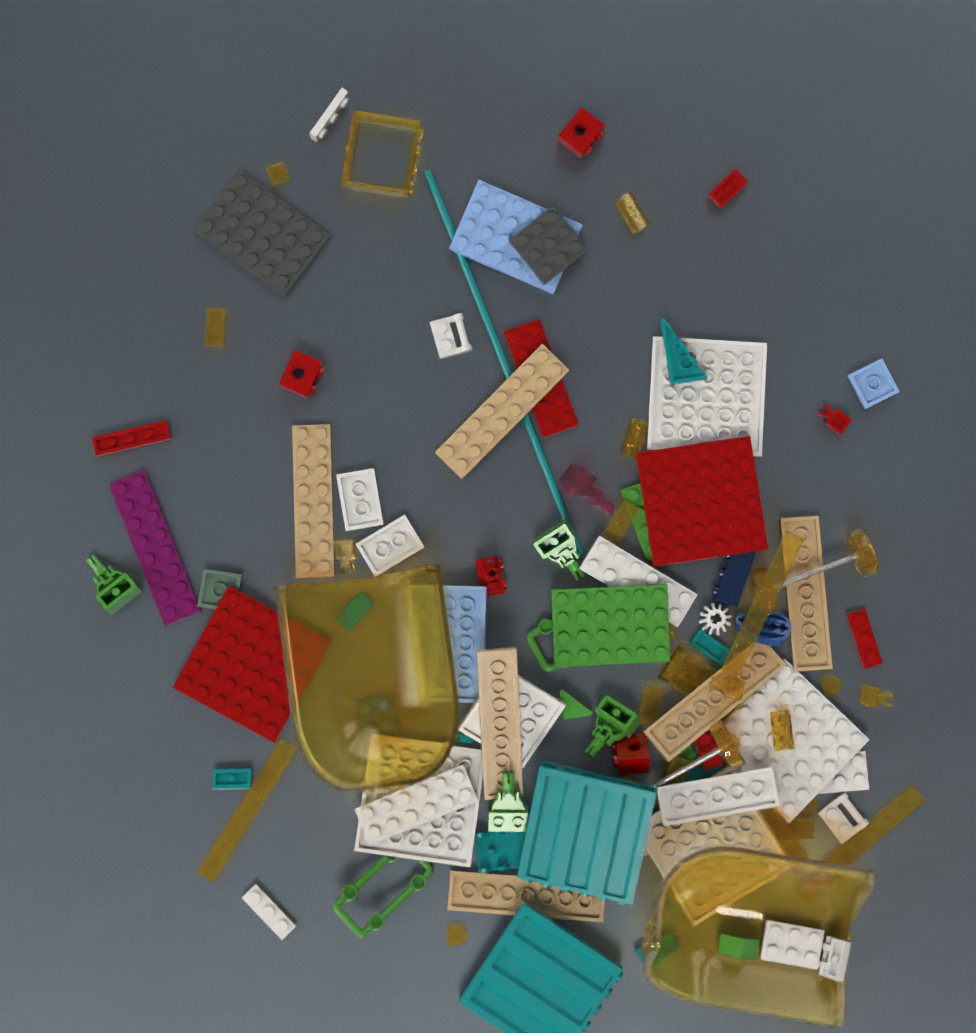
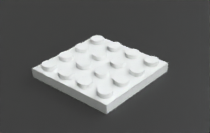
[458,675,566,768]

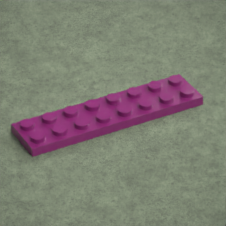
[109,470,202,626]

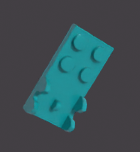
[475,831,526,873]

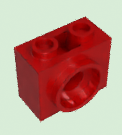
[557,107,605,159]
[279,350,325,399]
[612,733,650,775]

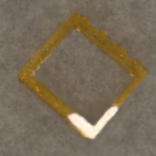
[341,110,424,199]

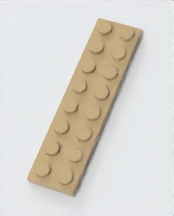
[435,344,570,480]
[292,424,335,578]
[779,516,833,672]
[643,641,786,762]
[477,647,523,800]
[447,870,605,922]

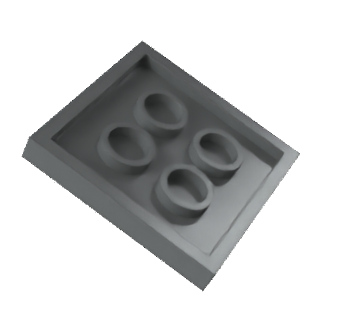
[508,206,588,286]

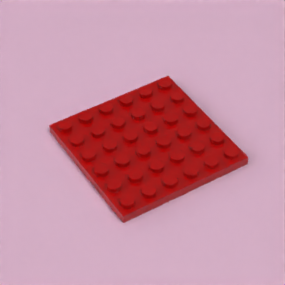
[636,436,769,567]
[172,586,330,743]

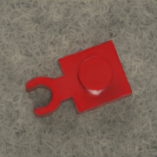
[817,404,852,436]

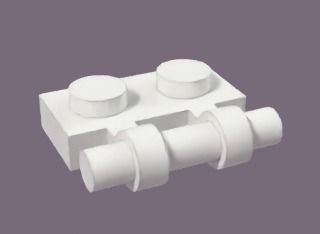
[818,936,851,982]

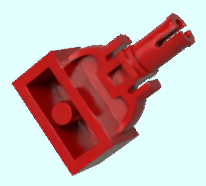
[475,556,508,598]

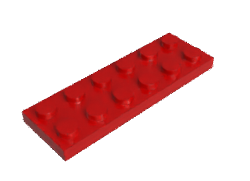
[504,319,579,439]

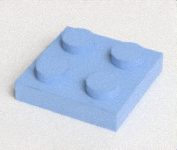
[847,358,900,410]

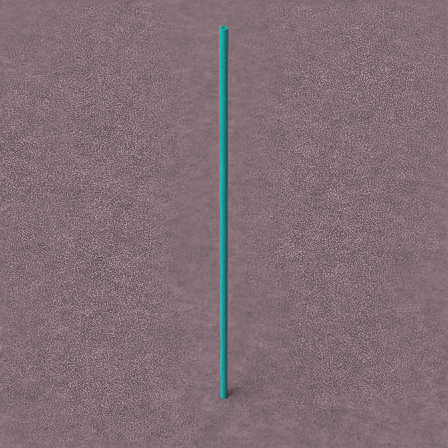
[424,169,584,556]

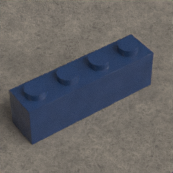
[712,552,756,609]

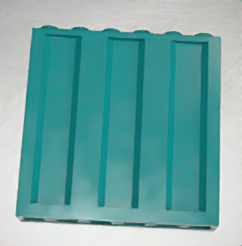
[517,761,658,905]
[459,901,623,1033]

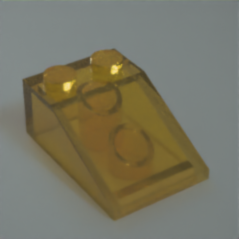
[657,645,717,697]

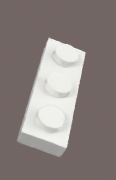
[310,88,350,142]
[242,883,296,940]

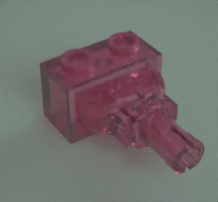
[558,464,616,515]

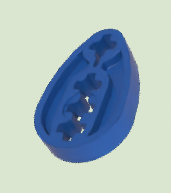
[734,610,791,646]

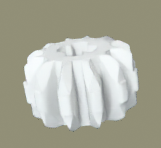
[699,603,732,635]

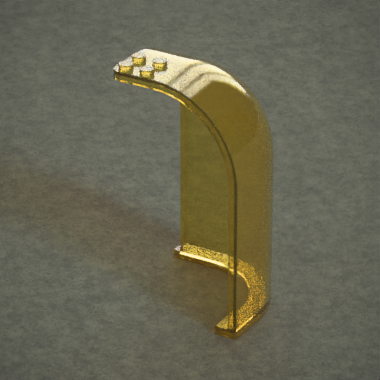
[275,565,459,794]
[642,846,874,1029]

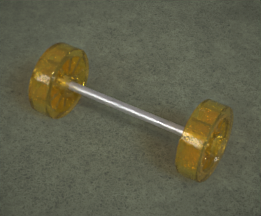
[749,529,879,616]
[619,721,746,815]

